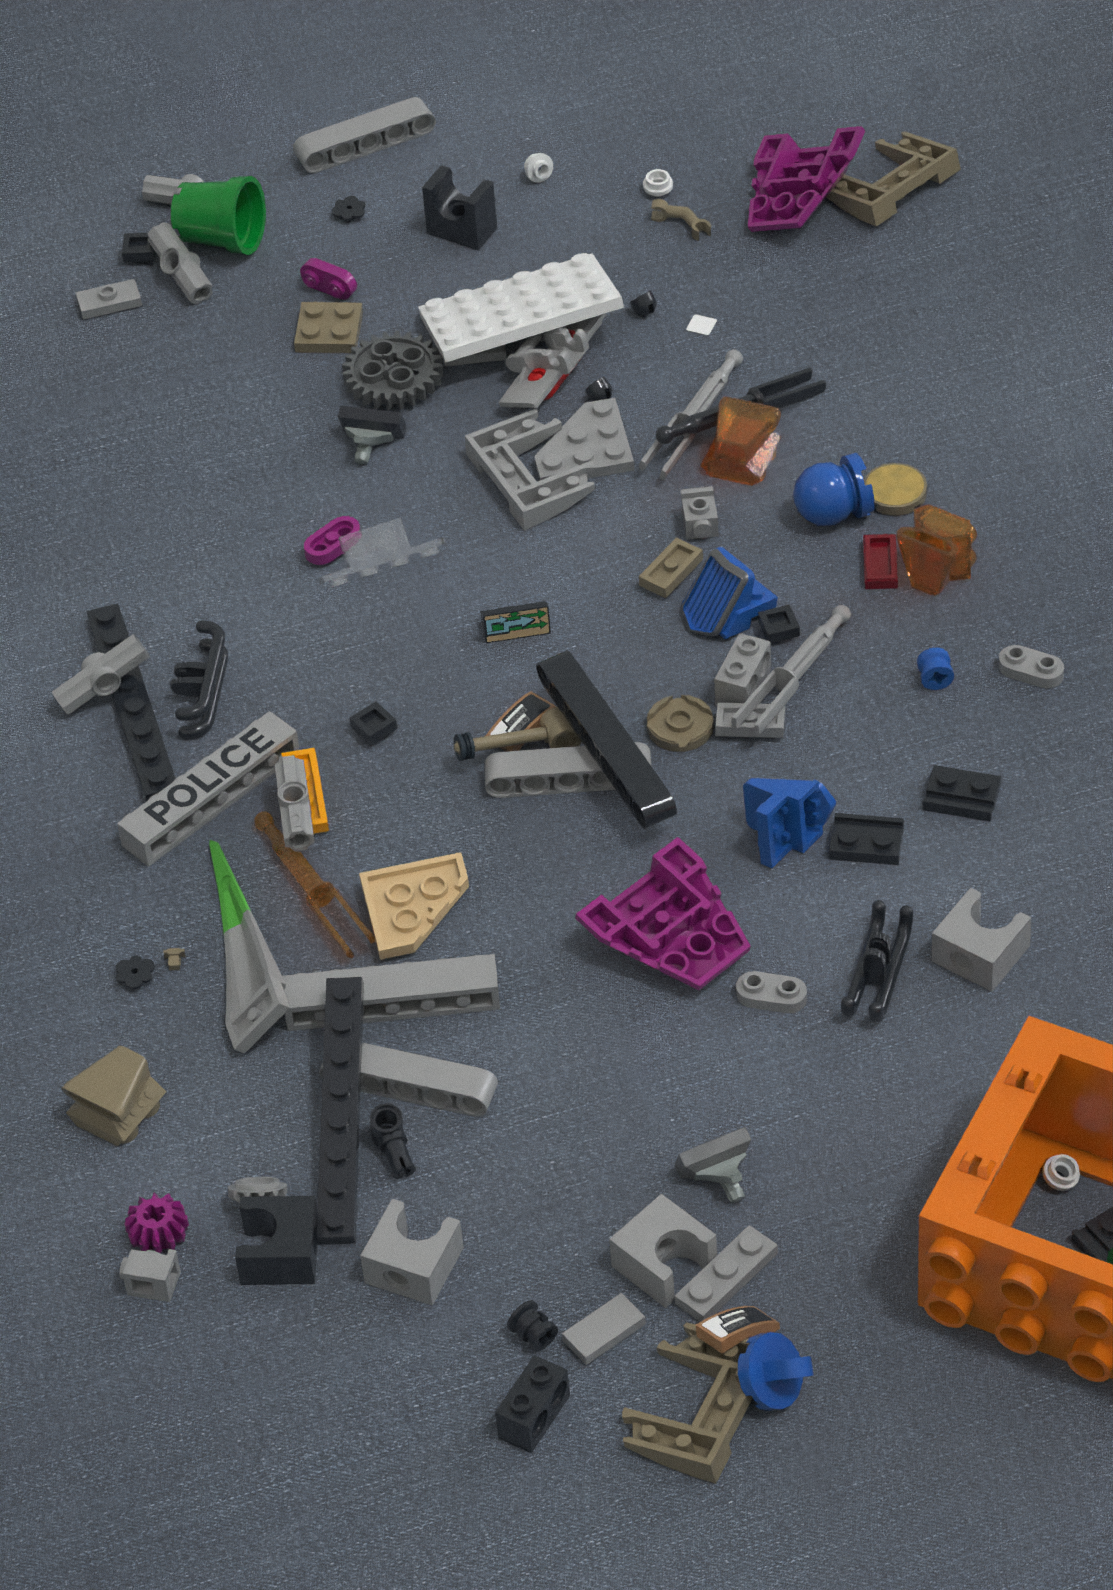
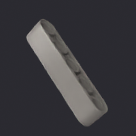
[293,97,436,173]
[484,742,652,798]
[319,1043,498,1117]

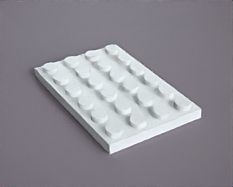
[418,253,624,363]

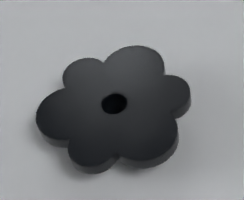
[332,196,366,221]
[116,955,155,989]

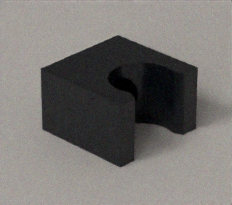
[422,165,497,251]
[235,1196,318,1285]

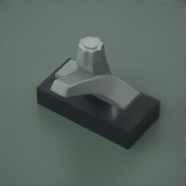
[338,406,406,465]

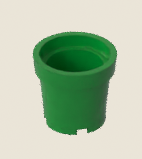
[171,176,266,255]

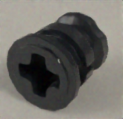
[507,1300,558,1352]

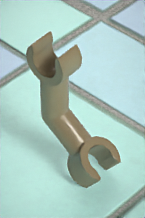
[651,199,711,241]

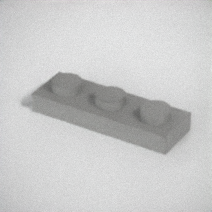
[675,1225,778,1322]

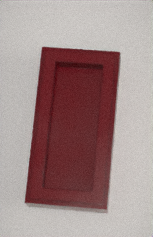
[863,534,898,589]

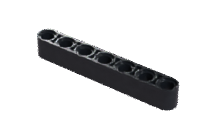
[536,650,677,829]

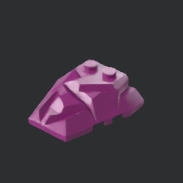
[748,126,865,232]
[575,837,751,990]

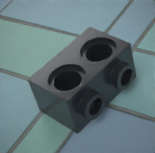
[495,1355,570,1453]

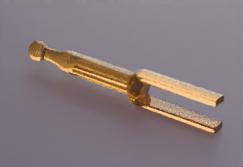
[254,812,375,959]

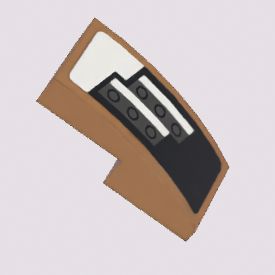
[485,691,556,752]
[695,1306,780,1354]

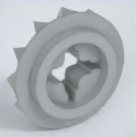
[228,1177,287,1203]

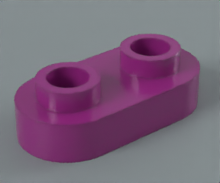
[300,258,357,300]
[304,516,361,565]

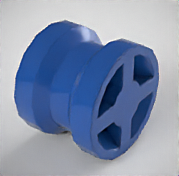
[917,647,954,690]

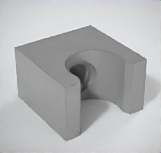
[932,888,1031,992]
[609,1194,717,1308]
[360,1199,464,1305]

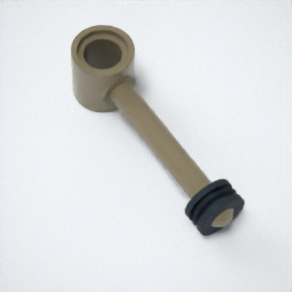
[454,707,582,761]

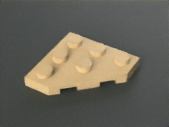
[359,852,469,960]

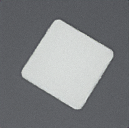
[686,315,717,335]

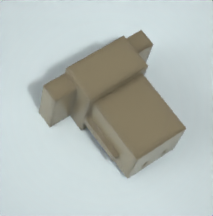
[163,948,186,970]

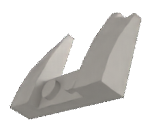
[465,409,595,531]

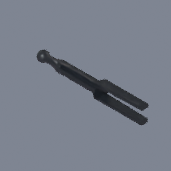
[655,368,826,444]

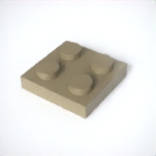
[294,302,363,353]

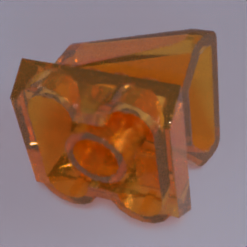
[701,397,782,486]
[897,504,977,596]

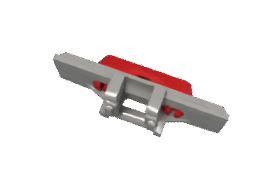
[498,313,607,408]

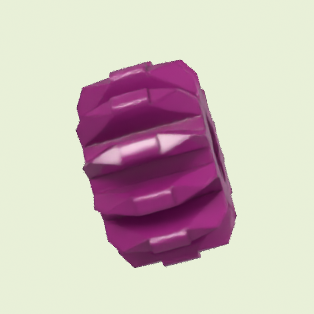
[124,1192,189,1254]

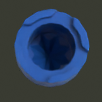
[793,453,874,526]

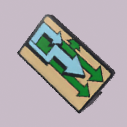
[480,601,551,643]

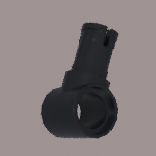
[370,1103,416,1179]

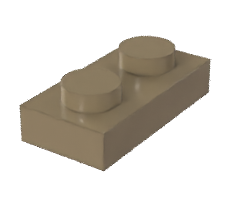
[639,538,703,598]

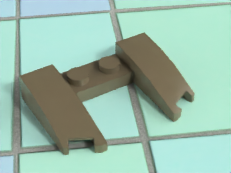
[826,131,961,226]
[622,1322,753,1484]

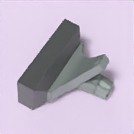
[674,1127,752,1204]

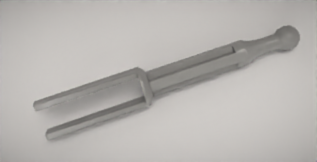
[639,349,743,480]
[731,605,851,736]

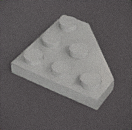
[534,398,635,481]

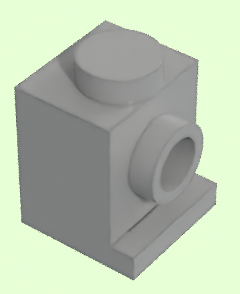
[681,486,719,540]
[120,1249,181,1302]

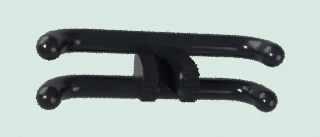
[170,620,228,739]
[841,900,913,1022]

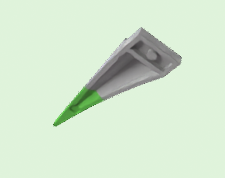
[209,840,290,1054]

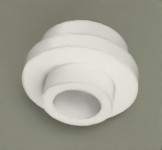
[524,153,553,183]
[643,169,673,197]
[1042,1154,1080,1191]

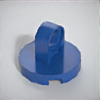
[738,1332,814,1411]

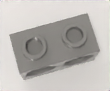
[714,633,771,707]

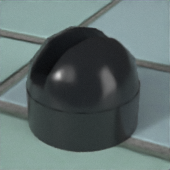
[629,290,657,316]
[585,376,613,401]

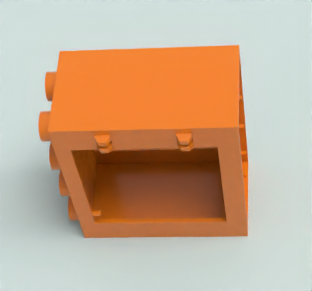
[918,1016,1113,1382]

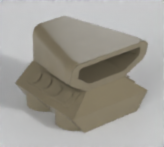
[61,1046,167,1146]

